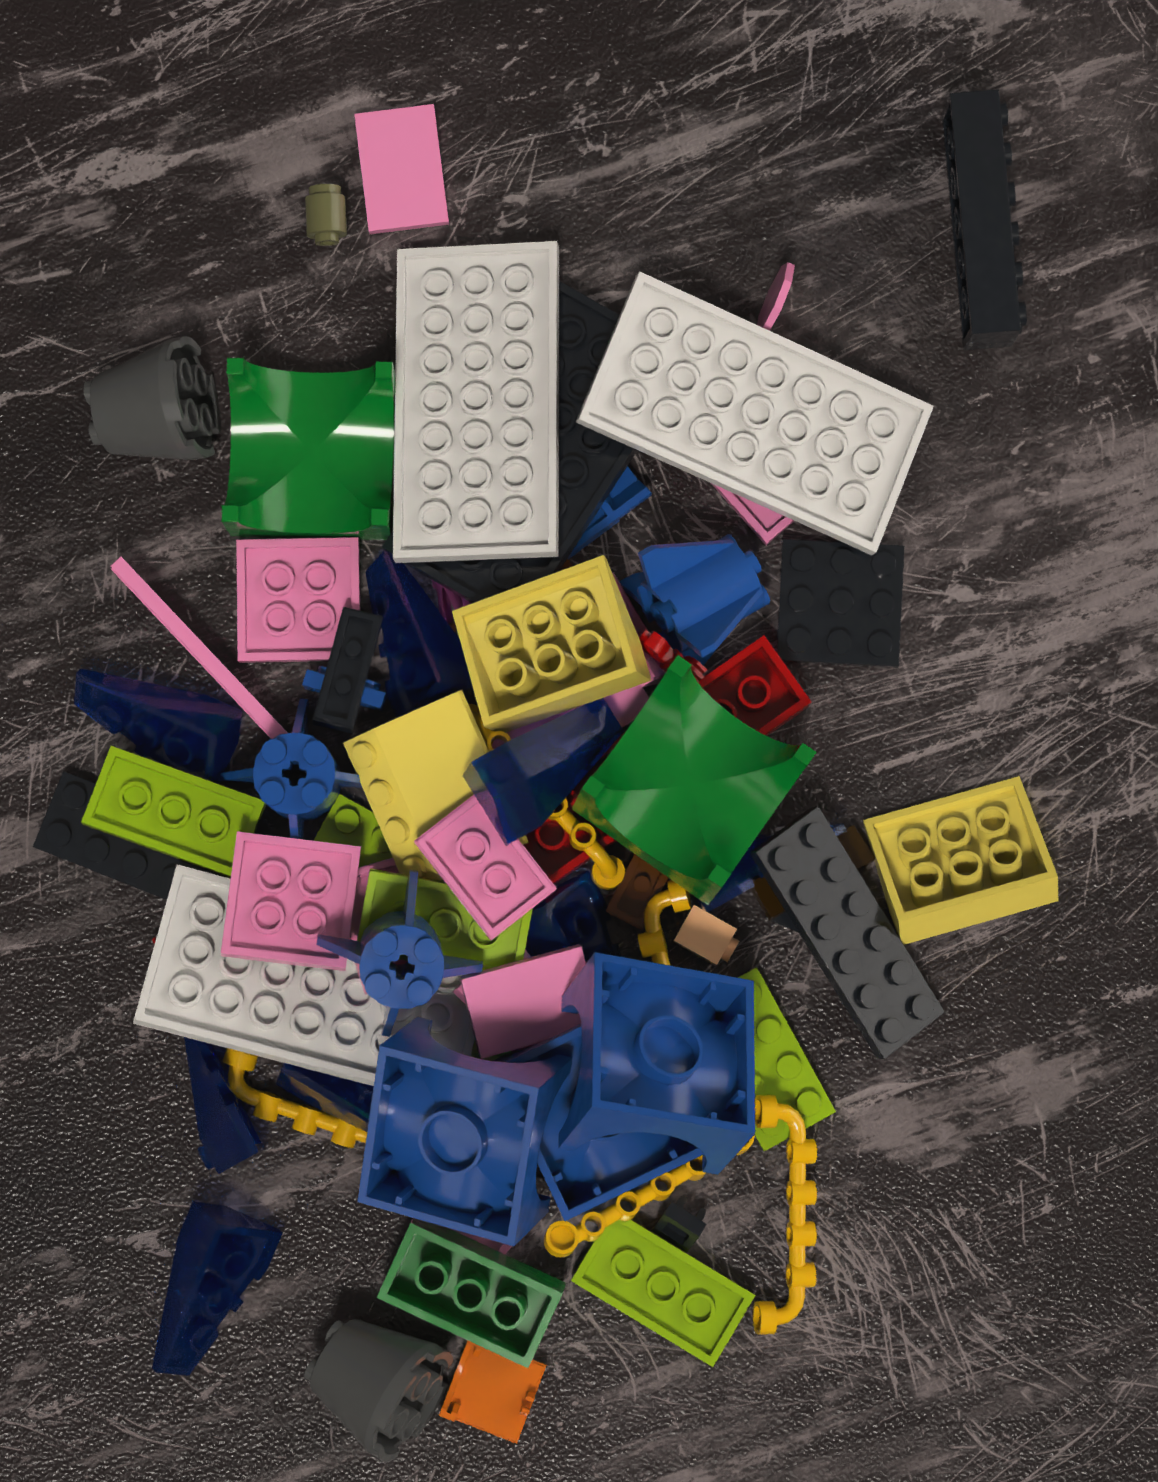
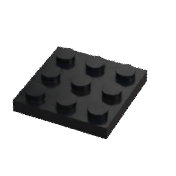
[776,539,905,668]

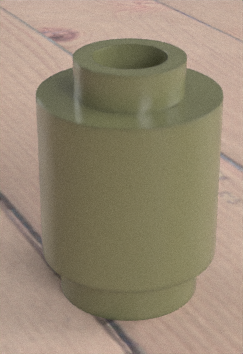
[305,184,347,246]

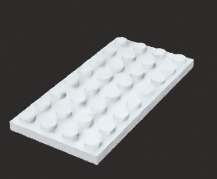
[393,241,559,563]
[576,272,934,555]
[133,865,475,1086]

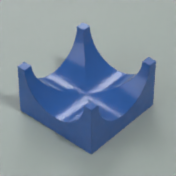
[558,952,755,1175]
[357,1016,573,1246]
[493,1024,704,1221]

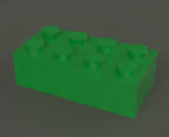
[376,1218,566,1368]

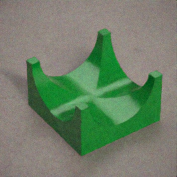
[221,358,395,540]
[572,655,817,905]

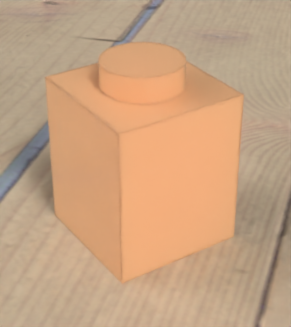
[673,905,739,966]

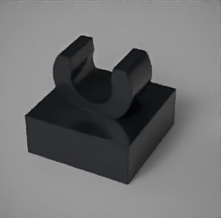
[652,1195,707,1253]

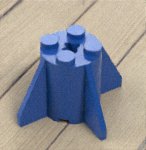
[619,534,770,665]
[219,699,362,839]
[316,870,483,1037]

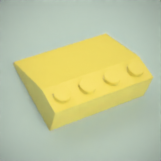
[452,555,651,733]
[343,690,528,881]
[863,776,1058,945]

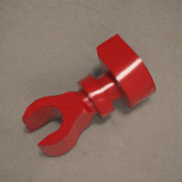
[639,629,707,683]

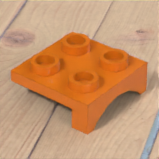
[439,1340,547,1444]

